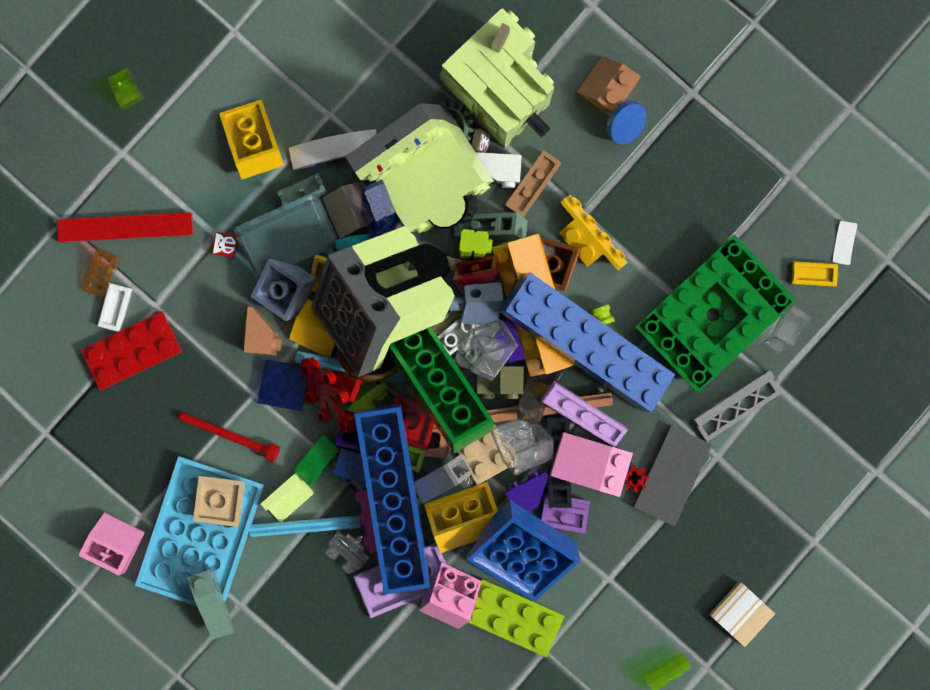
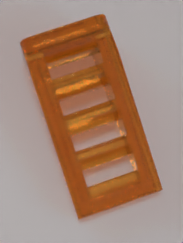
[83,248,121,299]

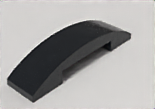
[547,417,572,508]

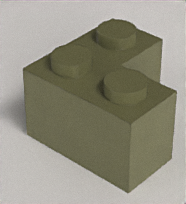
[477,366,523,399]

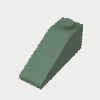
[454,212,528,243]
[187,567,235,640]

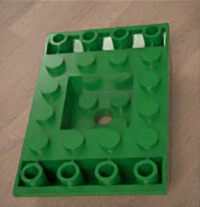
[635,234,797,393]

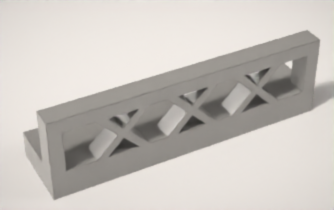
[691,370,782,442]

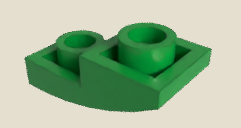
[294,434,341,485]

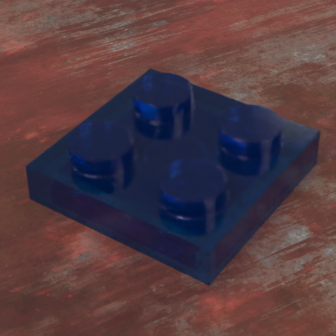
[257,359,307,411]

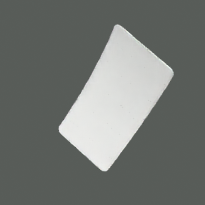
[833,221,858,265]

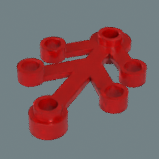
[300,357,357,433]

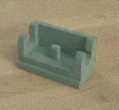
[277,173,328,212]

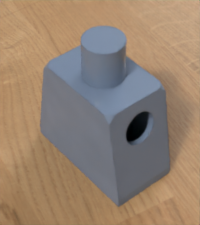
[449,283,503,327]

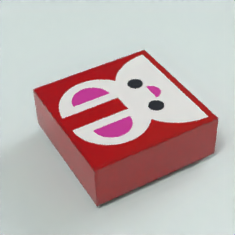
[212,232,239,258]

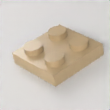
[458,424,516,485]
[193,475,245,527]

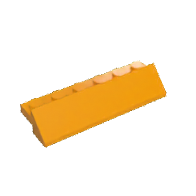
[492,234,574,377]

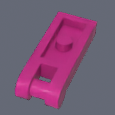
[355,489,377,553]

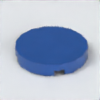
[606,100,646,145]

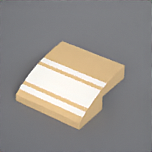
[709,581,775,647]

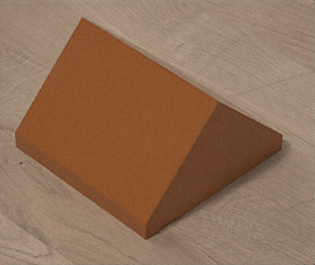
[540,237,580,292]

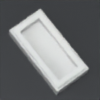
[97,283,132,332]

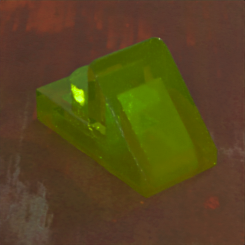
[108,68,145,109]
[348,381,390,412]

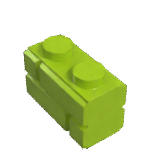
[459,229,493,261]

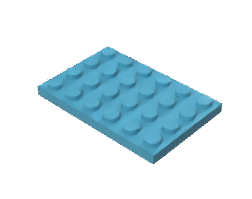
[135,456,265,606]

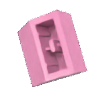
[78,512,145,576]
[419,563,481,629]

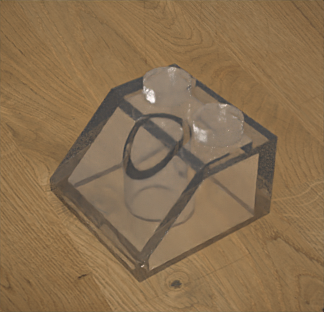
[457,319,518,381]
[491,417,553,476]

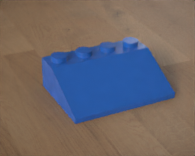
[466,500,580,602]

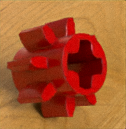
[624,464,650,493]

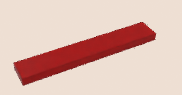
[57,212,194,243]

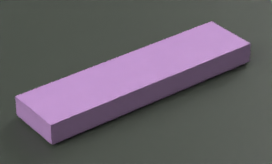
[541,381,628,447]

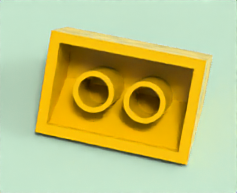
[424,482,498,553]

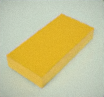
[791,261,838,287]

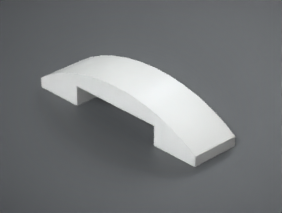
[289,129,377,170]

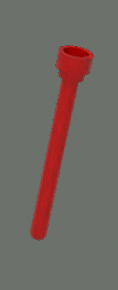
[177,412,281,463]

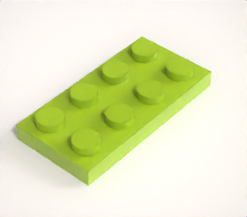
[468,578,565,657]

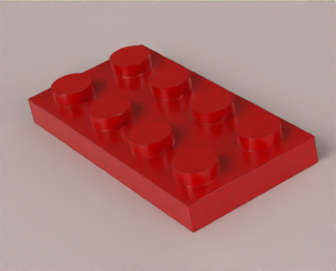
[81,311,183,390]

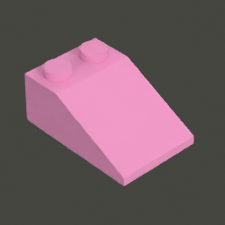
[550,432,633,497]

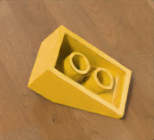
[219,99,284,179]

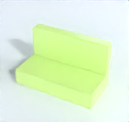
[261,473,314,522]

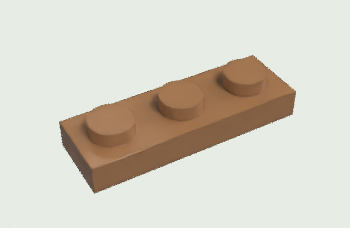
[505,150,561,217]

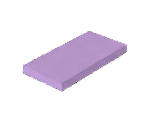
[353,542,446,618]

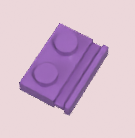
[541,493,590,534]

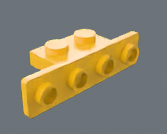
[559,195,627,270]

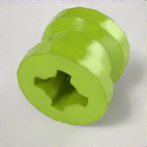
[588,304,615,325]

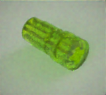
[642,653,691,690]

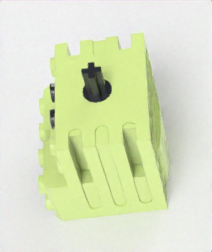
[440,8,554,148]

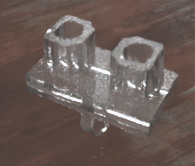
[325,531,369,574]

